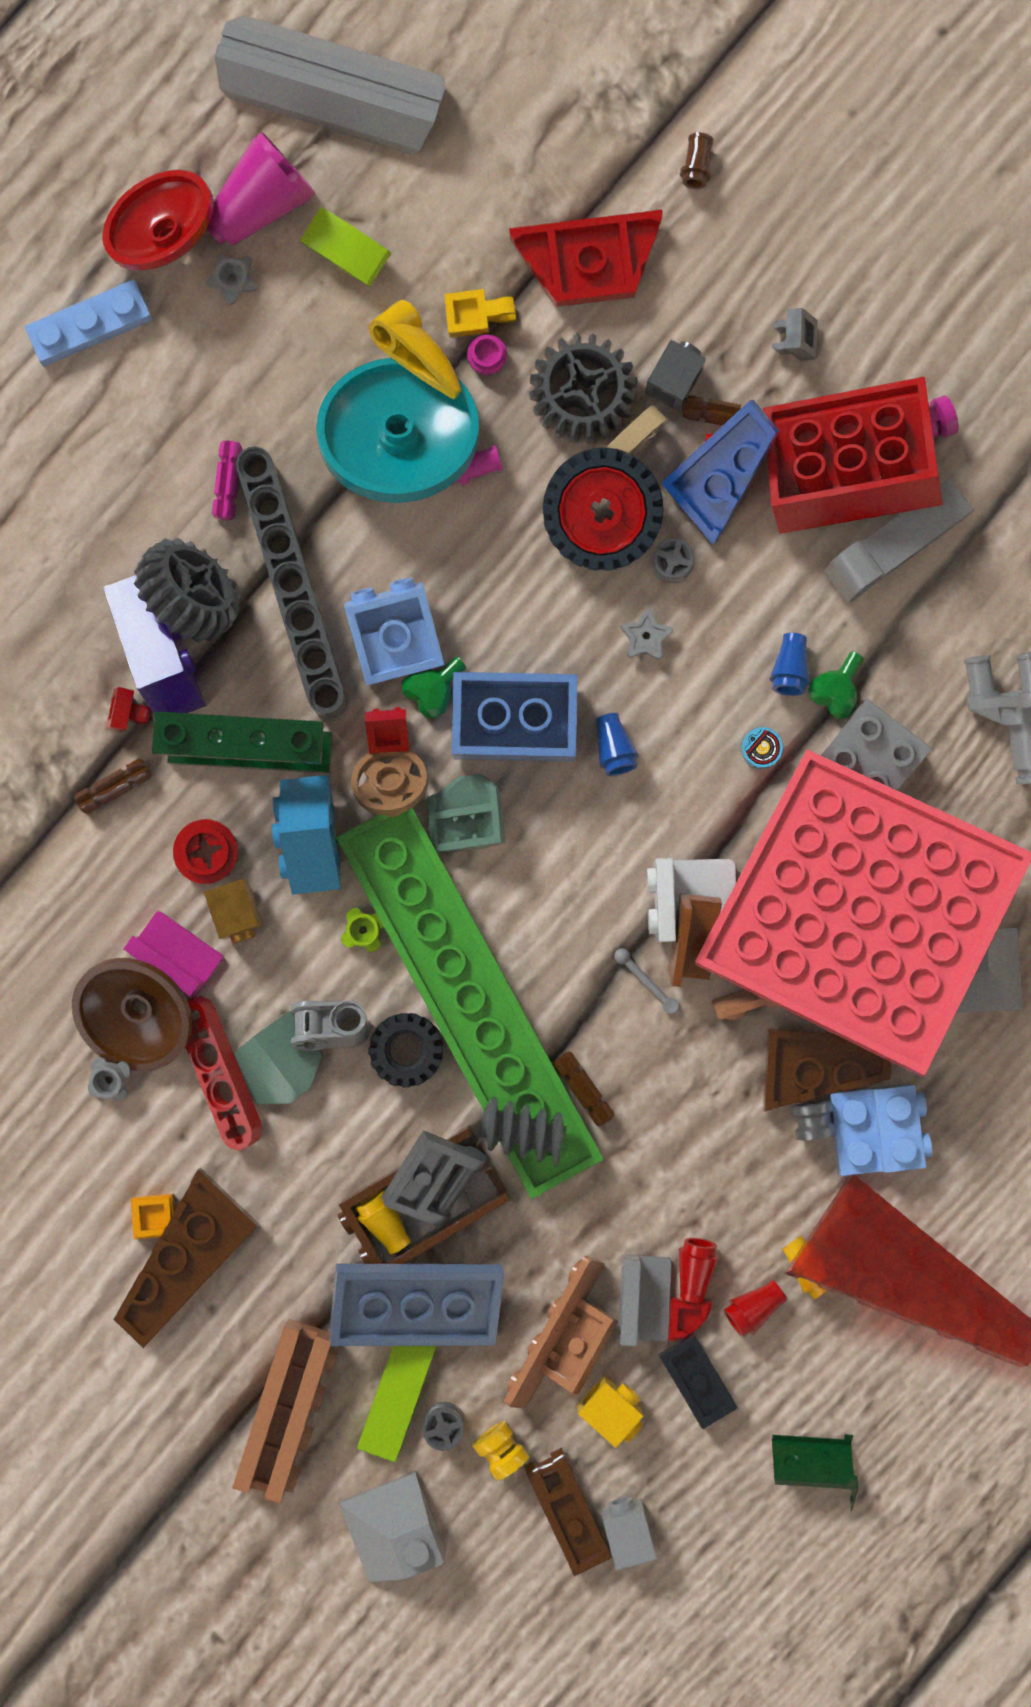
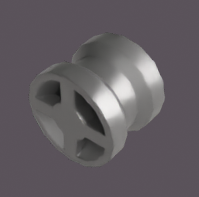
[653,538,694,583]
[791,1101,837,1140]
[422,1402,465,1451]

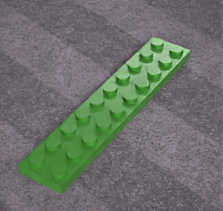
[336,808,604,1199]

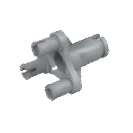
[964,652,1031,784]

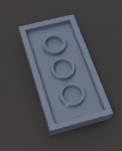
[329,1264,504,1346]

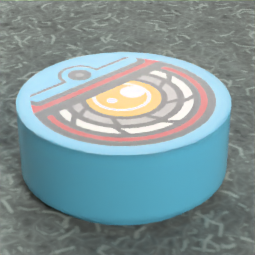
[741,727,783,769]

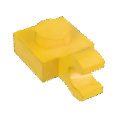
[444,289,516,338]

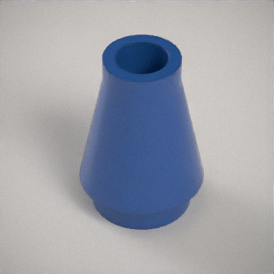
[769,633,810,696]
[595,713,639,776]

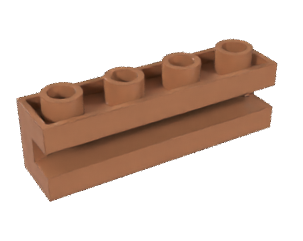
[232,1319,339,1504]

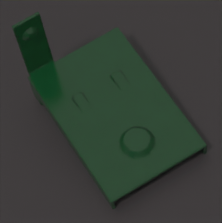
[772,1434,859,1511]

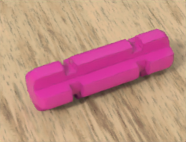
[212,440,243,521]

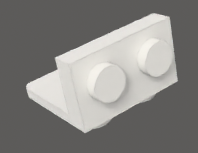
[647,858,736,942]

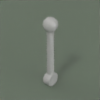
[614,948,679,1014]

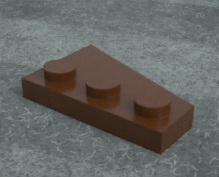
[763,1029,892,1112]

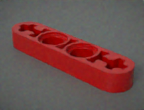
[185,996,263,1150]

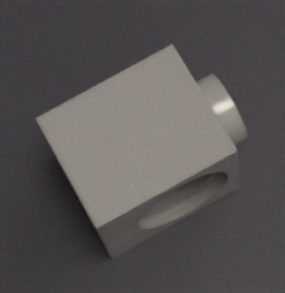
[601,1497,657,1571]

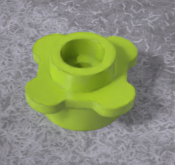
[341,908,384,952]

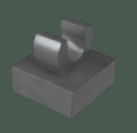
[772,307,818,361]

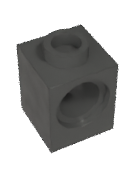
[645,339,706,412]

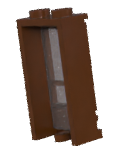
[337,1125,510,1264]

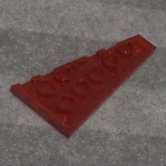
[784,1175,1031,1368]

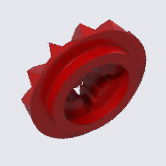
[173,819,238,884]

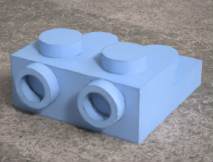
[344,577,444,686]
[828,1083,932,1176]

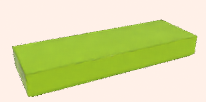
[356,1346,436,1463]

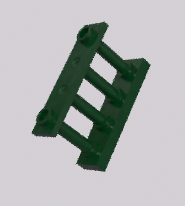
[152,712,333,774]

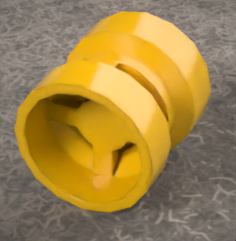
[472,1421,529,1481]

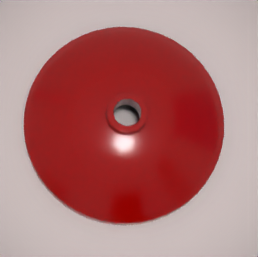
[102,170,214,270]

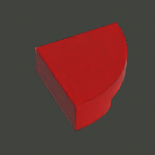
[668,1297,712,1341]

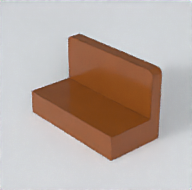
[668,893,722,987]

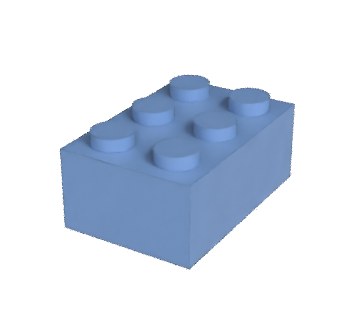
[452,672,577,762]

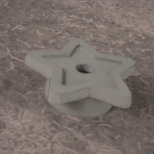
[206,254,257,305]
[620,609,673,660]

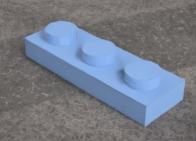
[24,279,153,367]

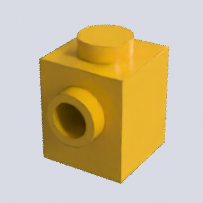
[577,1374,643,1448]

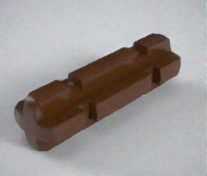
[683,395,741,426]
[74,759,152,814]
[554,1052,614,1127]

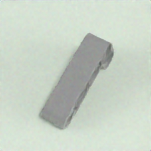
[824,478,974,603]

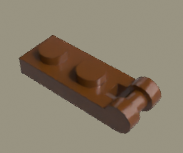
[524,1447,612,1576]

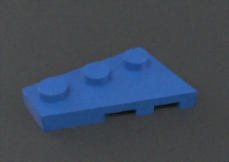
[661,400,780,544]

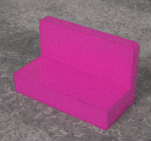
[123,911,223,997]

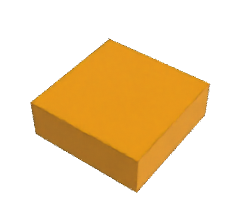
[131,1193,175,1239]

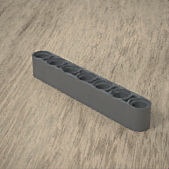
[236,446,348,719]

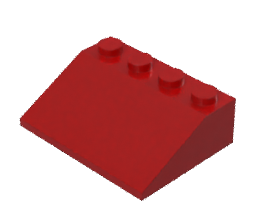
[763,376,943,534]

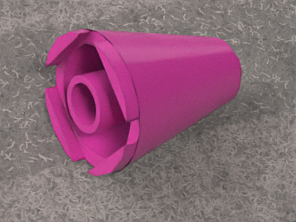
[207,131,315,245]

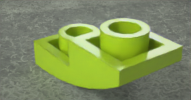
[299,207,392,287]

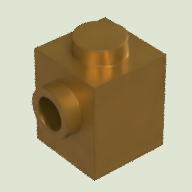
[204,879,264,944]

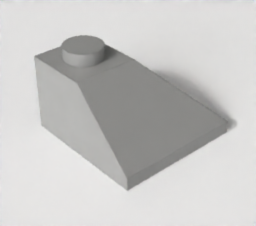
[956,928,1023,1013]
[339,1471,446,1582]

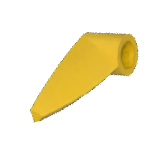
[369,300,461,399]

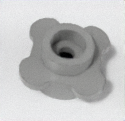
[88,1057,131,1101]

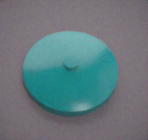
[316,358,479,503]

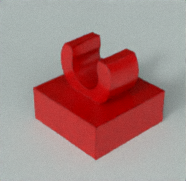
[105,687,151,732]
[365,707,410,754]

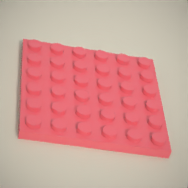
[695,749,1031,1078]

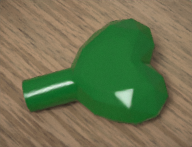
[808,651,864,719]
[402,656,467,719]

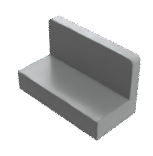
[618,1255,672,1346]

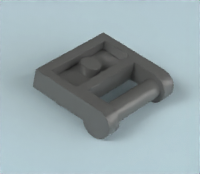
[381,1130,487,1228]

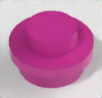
[467,334,507,375]

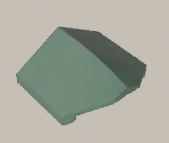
[427,773,505,853]
[234,1011,323,1104]

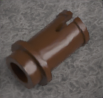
[680,132,714,189]

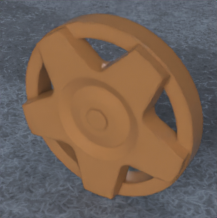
[351,751,428,817]

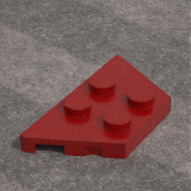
[509,209,663,307]

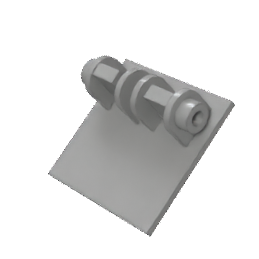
[821,698,932,790]

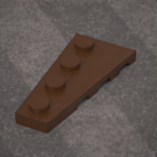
[113,1168,259,1348]

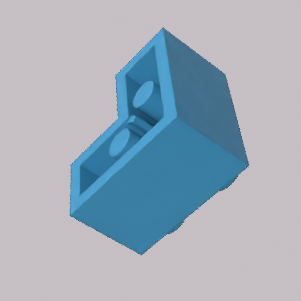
[272,775,341,895]

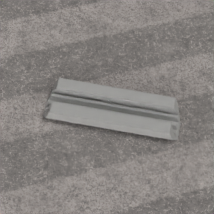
[214,15,445,155]

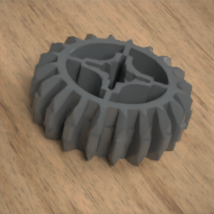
[529,333,638,444]
[133,537,241,643]

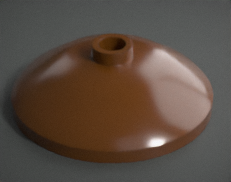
[72,958,192,1071]

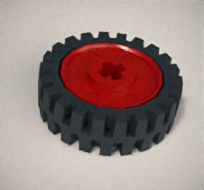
[543,447,664,571]

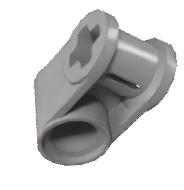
[290,1000,370,1051]

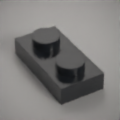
[659,1333,738,1430]

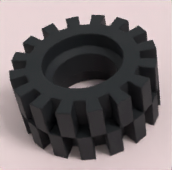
[368,1013,444,1088]

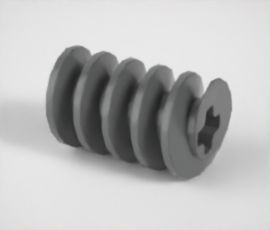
[476,1097,567,1167]

